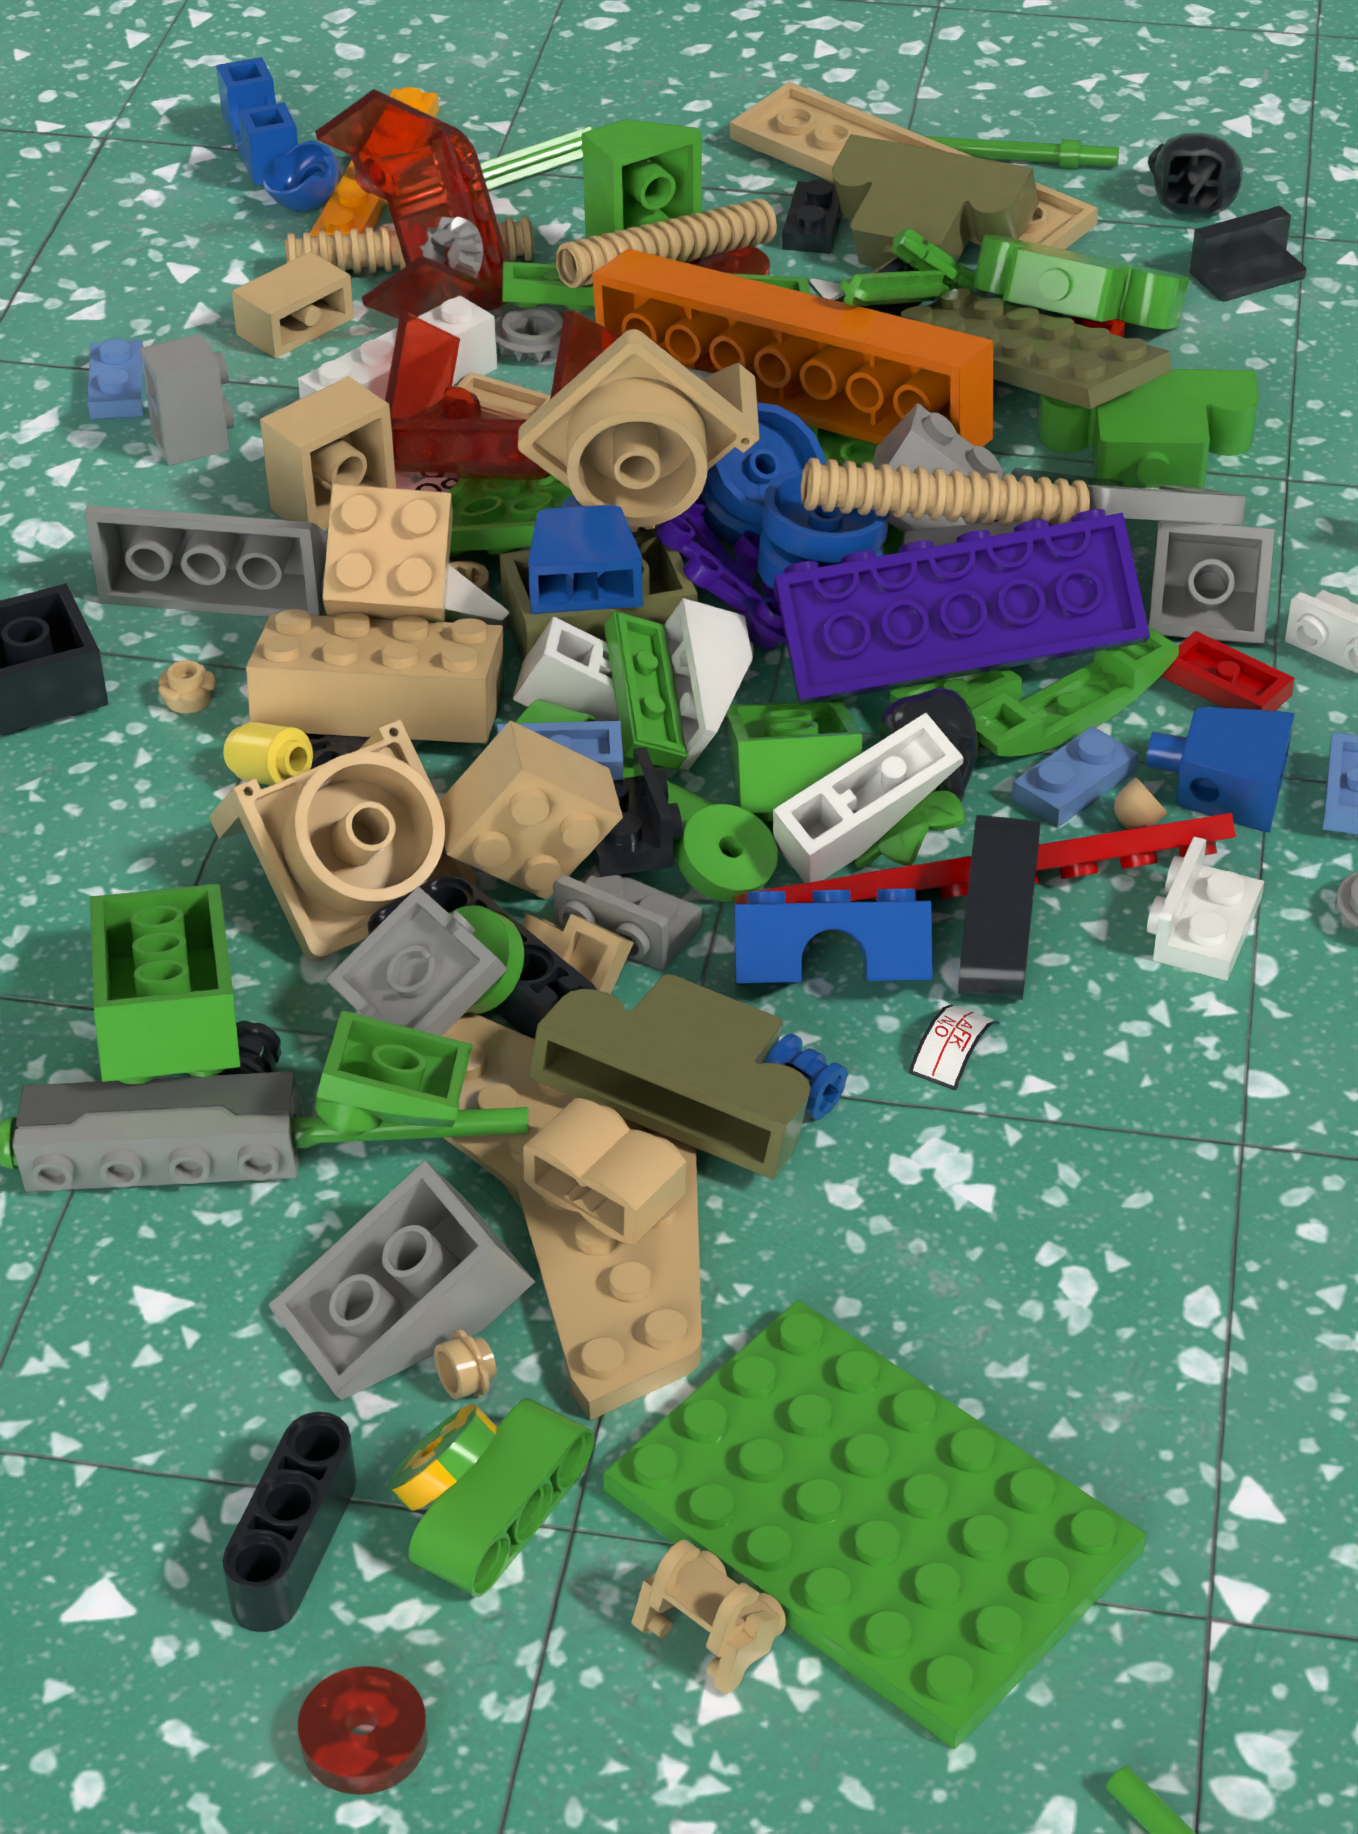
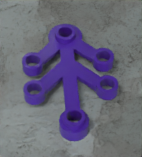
[655,495,786,650]

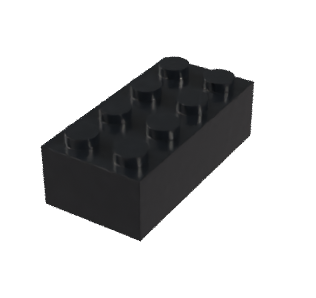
[0,583,109,735]

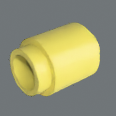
[223,722,313,785]

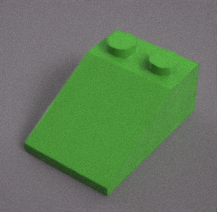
[724,699,862,821]

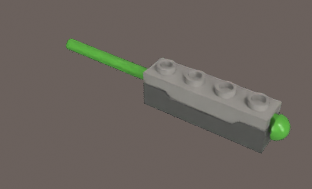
[0,1071,530,1192]

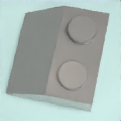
[872,403,1004,533]
[1149,520,1275,645]

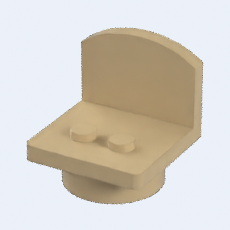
[518,329,760,532]
[209,719,477,962]

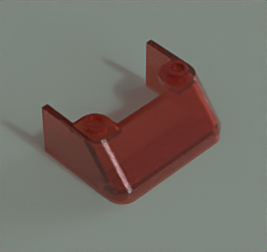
[315,89,509,322]
[385,311,621,480]

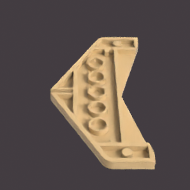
[443,1013,702,1420]

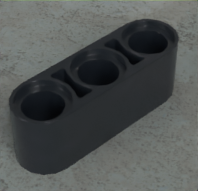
[958,815,1041,1000]
[222,1412,357,1632]

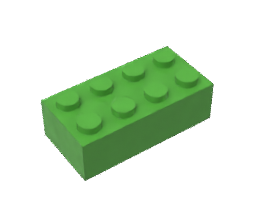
[90,884,240,1084]

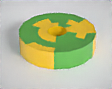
[387,1404,497,1511]

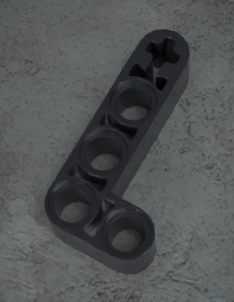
[368,875,597,1039]

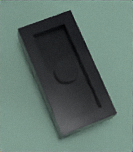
[782,179,842,254]

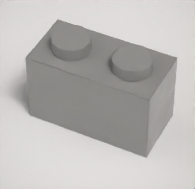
[140,333,234,466]

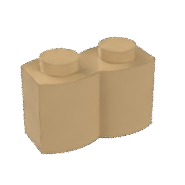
[523,1098,687,1245]

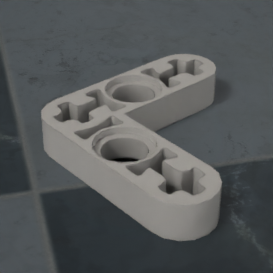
[1086,485,1246,525]

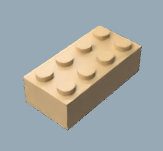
[246,609,504,744]

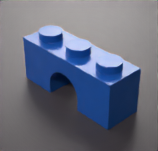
[216,57,298,185]
[733,889,933,983]

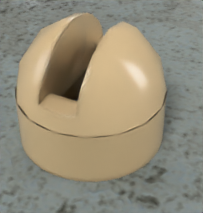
[1114,777,1168,829]

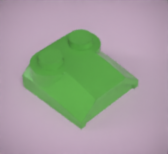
[315,1010,473,1136]

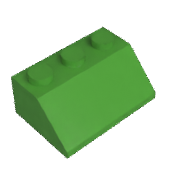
[582,119,702,266]

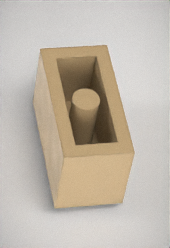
[231,251,354,359]

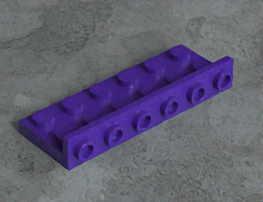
[773,509,1150,706]

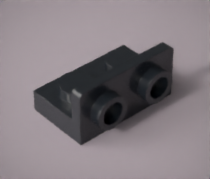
[591,747,683,877]

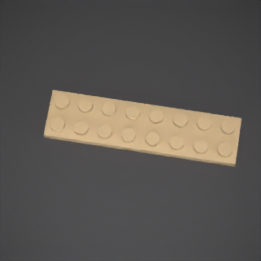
[729,81,1098,249]

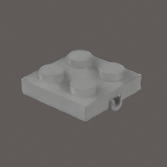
[325,886,508,1036]

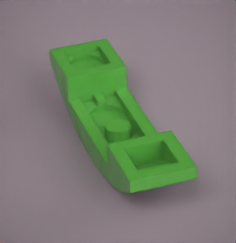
[971,625,1179,757]

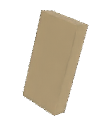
[443,372,554,436]

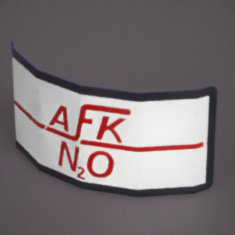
[909,1004,1000,1090]

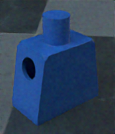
[528,496,643,614]
[1146,707,1294,833]

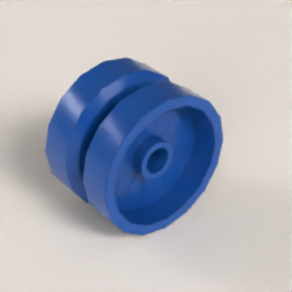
[700,402,825,545]
[757,469,890,589]

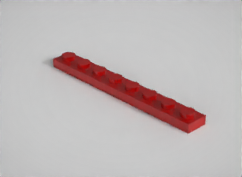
[734,813,1236,904]

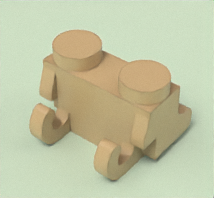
[631,1540,786,1695]

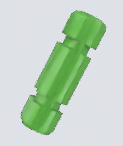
[892,228,975,292]

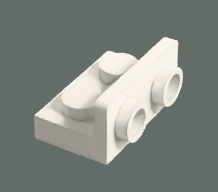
[1285,590,1358,674]
[1147,837,1264,981]

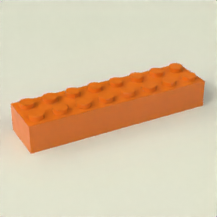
[592,249,993,447]

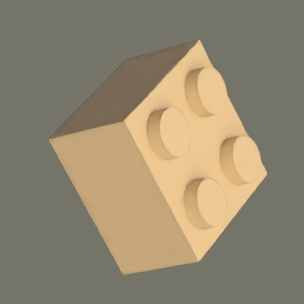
[260,376,397,531]
[323,484,453,622]
[439,720,623,900]

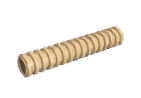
[556,199,777,288]
[285,216,534,274]
[801,457,1090,527]

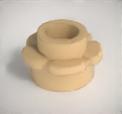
[158,660,216,713]
[434,1329,497,1400]

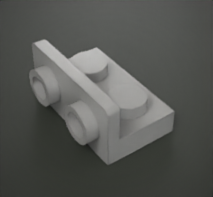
[553,864,702,972]

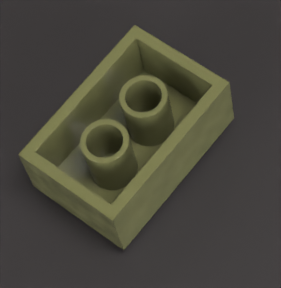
[500,528,698,661]

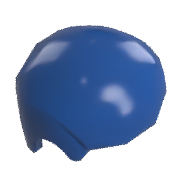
[262,140,340,212]

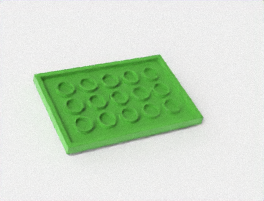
[603,1299,1147,1750]

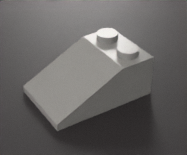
[268,1160,535,1400]

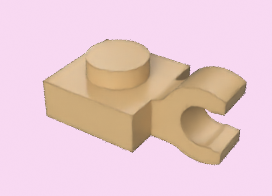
[522,914,634,995]

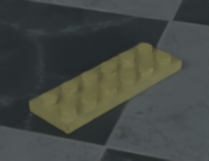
[901,288,1172,409]

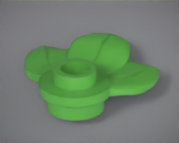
[853,790,965,869]

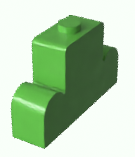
[973,235,1190,330]
[1037,369,1259,488]

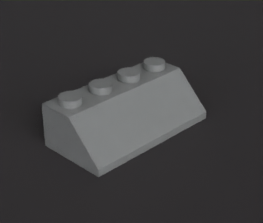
[84,505,328,617]

